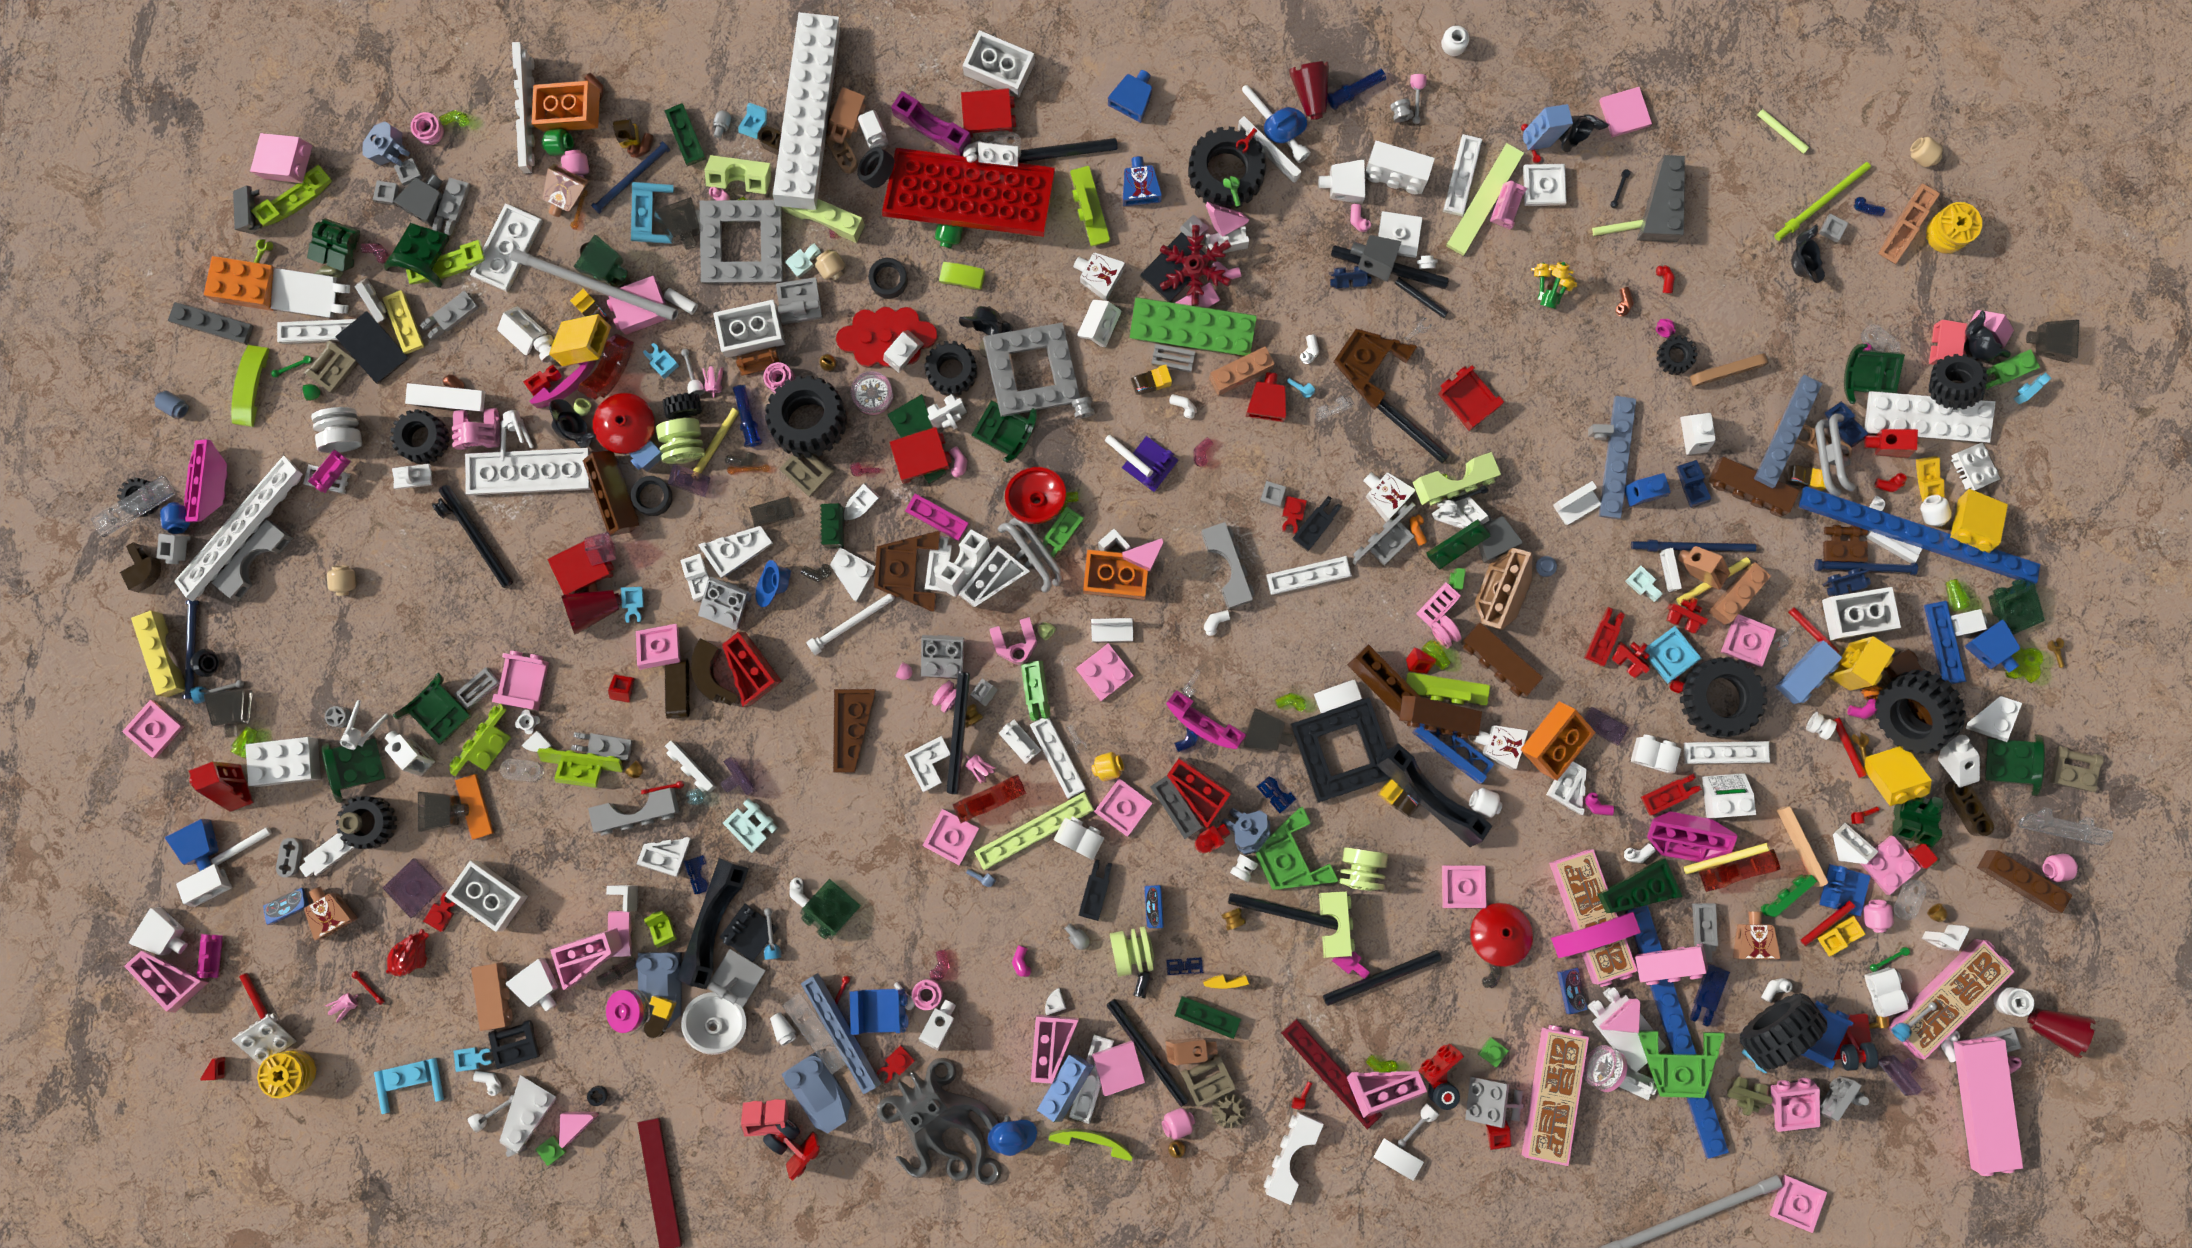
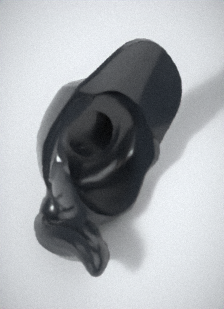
[1559,114,1609,152]
[1791,224,1825,283]
[959,306,1013,335]
[1965,310,2011,362]
[549,399,596,448]

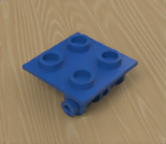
[1819,864,1871,917]

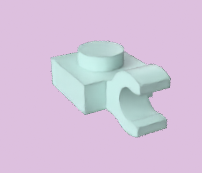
[785,243,821,279]
[1625,566,1662,602]

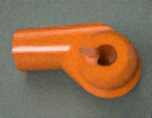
[1409,514,1427,546]

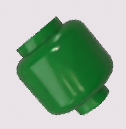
[541,129,574,156]
[935,224,963,248]

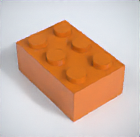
[532,81,600,132]
[203,256,275,311]
[1083,550,1148,600]
[1520,701,1596,781]

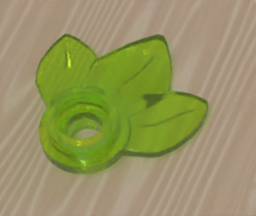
[2005,647,2043,683]

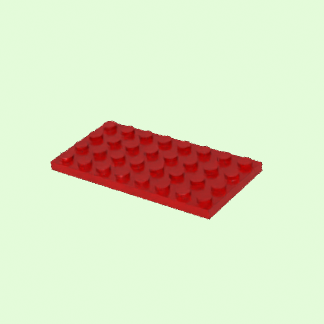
[882,148,1055,237]

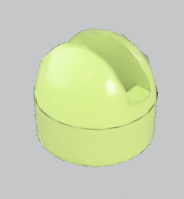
[574,398,591,416]
[1038,622,1056,640]

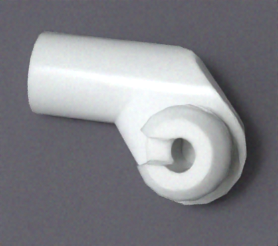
[963,140,981,163]
[1300,335,1319,364]
[1169,394,1197,419]
[1204,610,1230,636]
[1624,843,1656,863]
[790,877,811,909]
[1761,978,1792,1003]
[1940,1030,1960,1062]
[473,1071,501,1096]

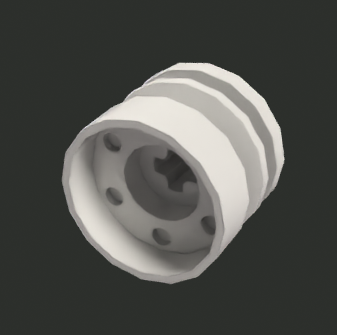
[311,407,362,453]

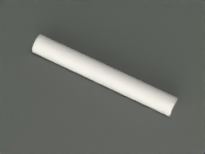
[1105,435,1153,477]
[211,827,272,865]

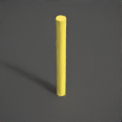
[689,408,739,481]
[1676,557,1751,606]
[1684,843,1770,874]

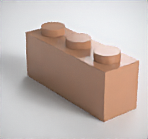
[1209,346,1275,396]
[1708,562,1771,625]
[471,962,513,1031]

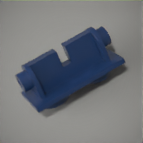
[1329,266,1371,289]
[1823,568,1871,596]

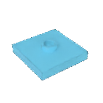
[1645,626,1702,684]

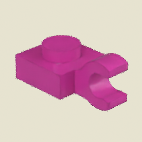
[1332,952,1370,979]

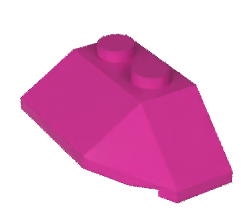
[184,439,227,522]
[1647,811,1737,862]

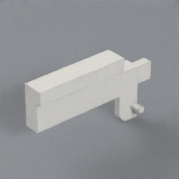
[1865,495,1922,563]

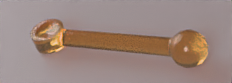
[570,190,588,230]
[727,464,770,475]

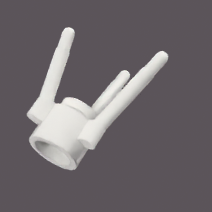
[500,410,534,461]
[340,700,388,750]

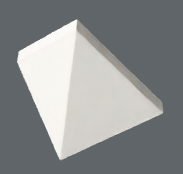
[1833,823,1878,864]

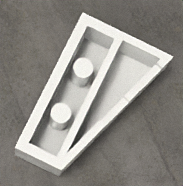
[958,545,1030,607]

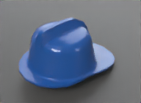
[1264,107,1307,143]
[755,560,791,607]
[988,1120,1037,1156]

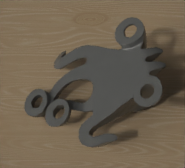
[877,1058,1011,1185]

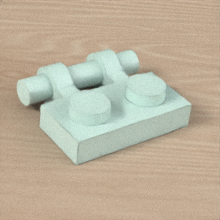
[723,798,778,853]

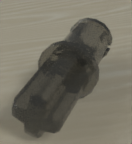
[596,957,637,988]

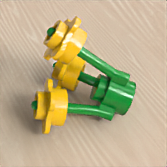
[1531,262,1577,309]

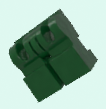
[307,218,360,271]
[1892,796,1943,848]

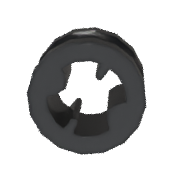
[432,498,452,519]
[587,1085,608,1106]

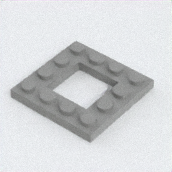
[700,200,783,283]
[983,322,1080,417]

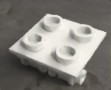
[1951,442,2000,491]
[232,1013,296,1065]

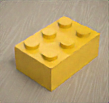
[1829,636,1895,691]

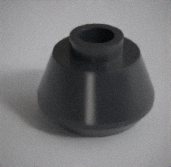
[190,649,219,677]

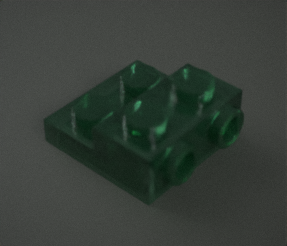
[1988,579,2045,635]
[800,879,861,941]

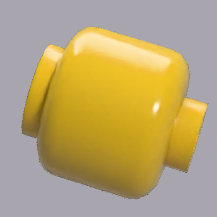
[1092,752,1124,782]

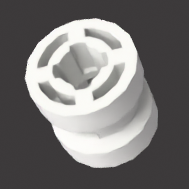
[533,335,555,363]
[1806,712,1837,740]
[1230,854,1258,882]

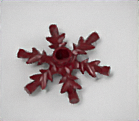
[1159,225,1232,306]

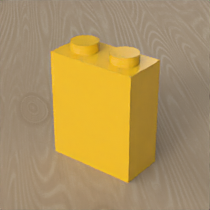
[549,314,611,366]
[1950,489,2008,553]
[1864,746,1932,806]

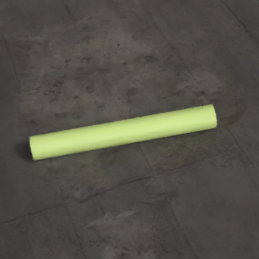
[1757,109,1809,154]
[1592,220,1643,236]

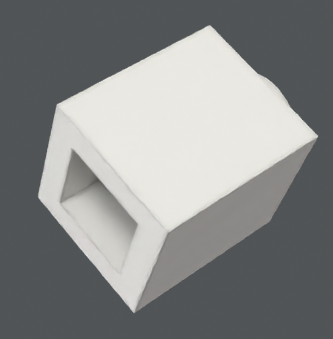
[1951,609,1987,636]

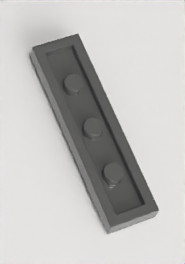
[168,302,254,345]

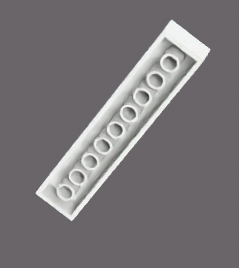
[773,12,840,210]

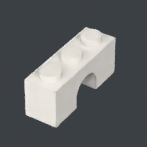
[935,530,991,597]

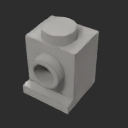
[157,534,191,564]

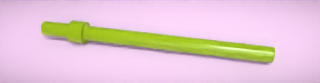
[1774,162,1871,241]

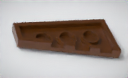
[833,689,876,773]

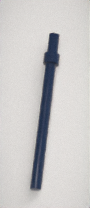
[1631,539,1756,552]

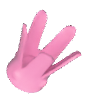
[702,366,723,398]
[965,754,995,784]
[325,993,358,1023]

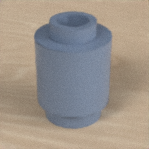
[154,390,189,419]

